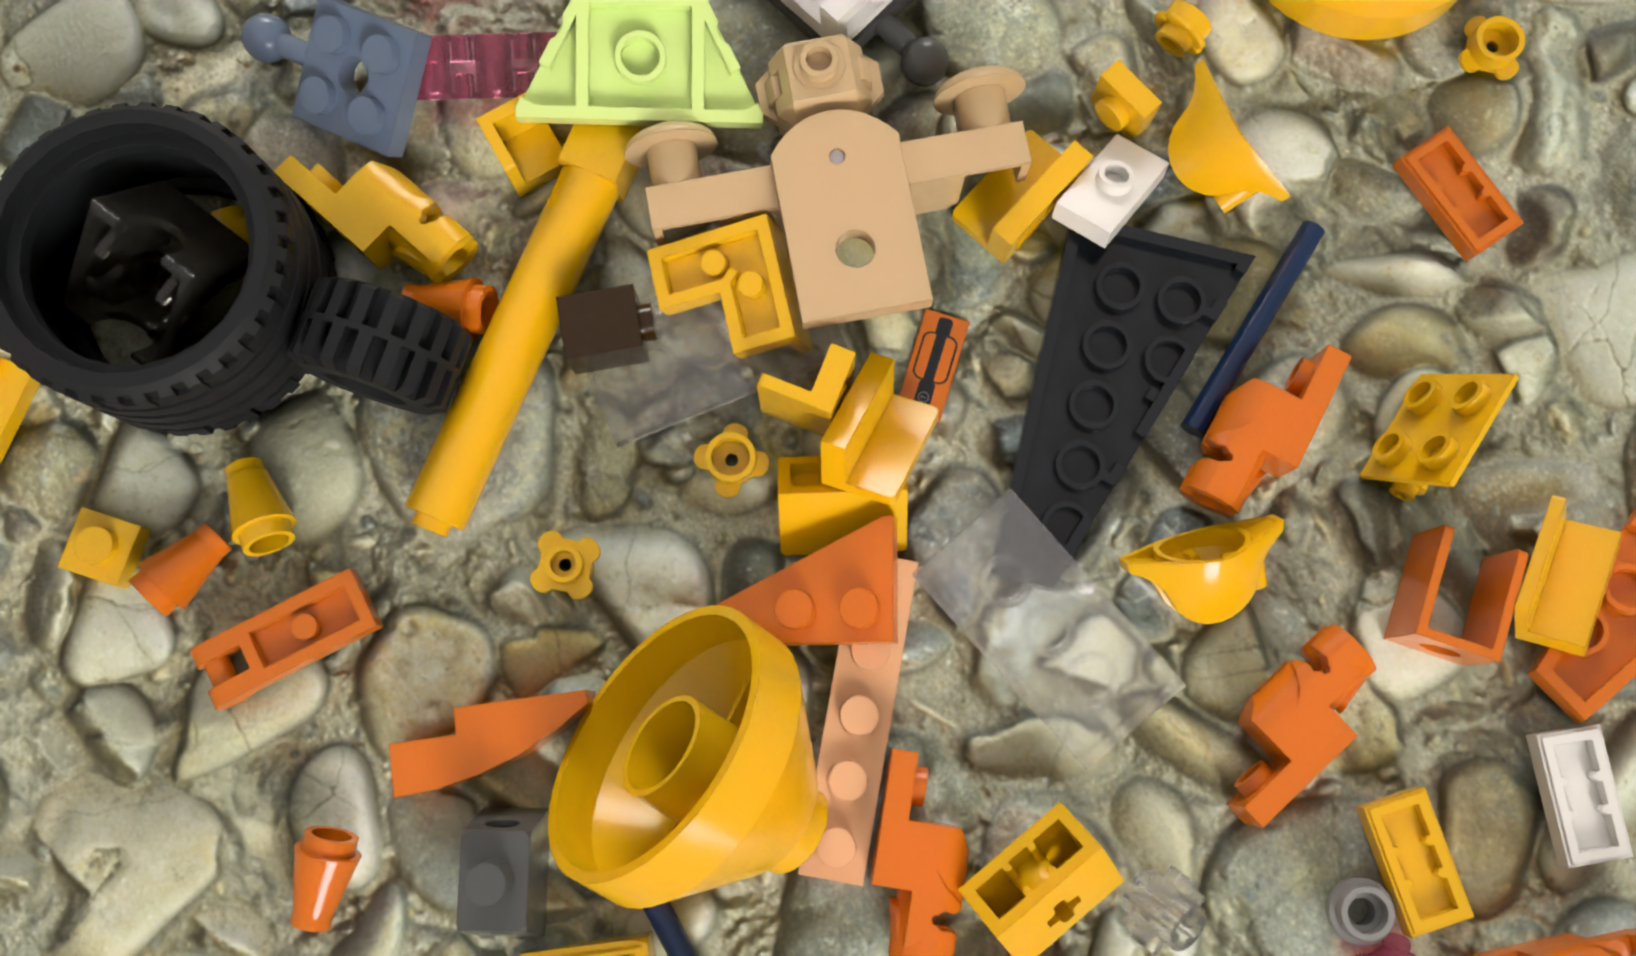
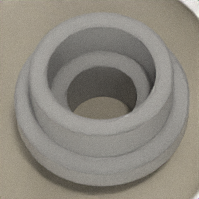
[1326,877,1395,946]

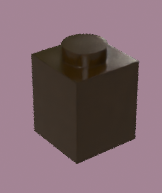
[556,284,658,374]

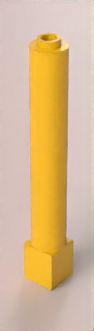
[404,124,649,538]

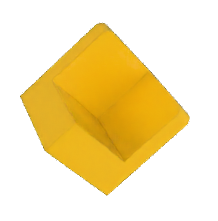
[476,92,562,197]

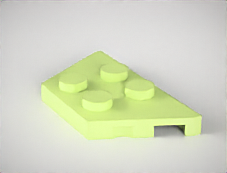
[515,0,763,129]

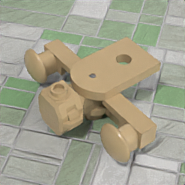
[624,34,1032,330]

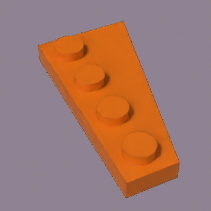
[1527,507,1636,724]

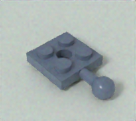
[241,0,433,157]

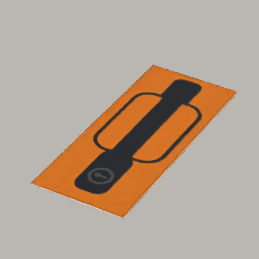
[899,309,970,422]

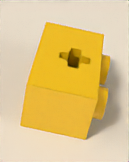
[958,802,1125,956]

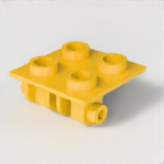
[1359,374,1519,502]

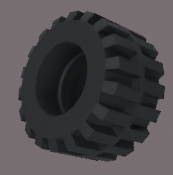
[287,277,473,415]

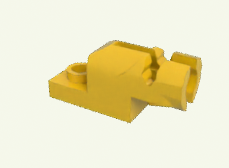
[274,154,478,283]

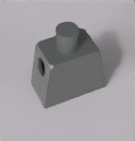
[456,807,549,937]

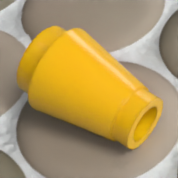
[224,457,297,556]

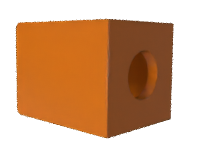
[1384,525,1529,666]

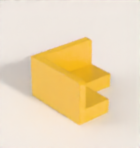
[646,214,813,359]

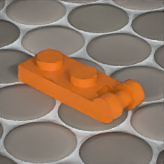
[190,568,384,711]

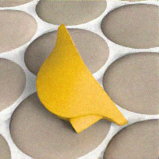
[1168,59,1291,213]
[1118,514,1284,624]

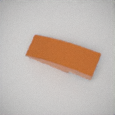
[389,690,596,798]

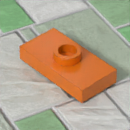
[1392,125,1524,263]

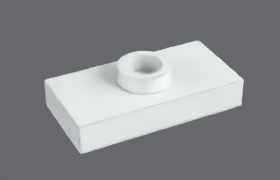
[1051,134,1169,248]
[1526,724,1634,868]

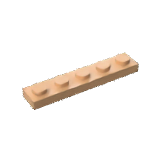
[798,558,918,886]

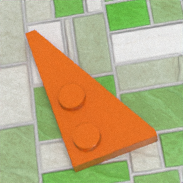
[716,515,898,646]

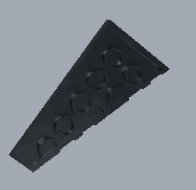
[988,225,1256,591]

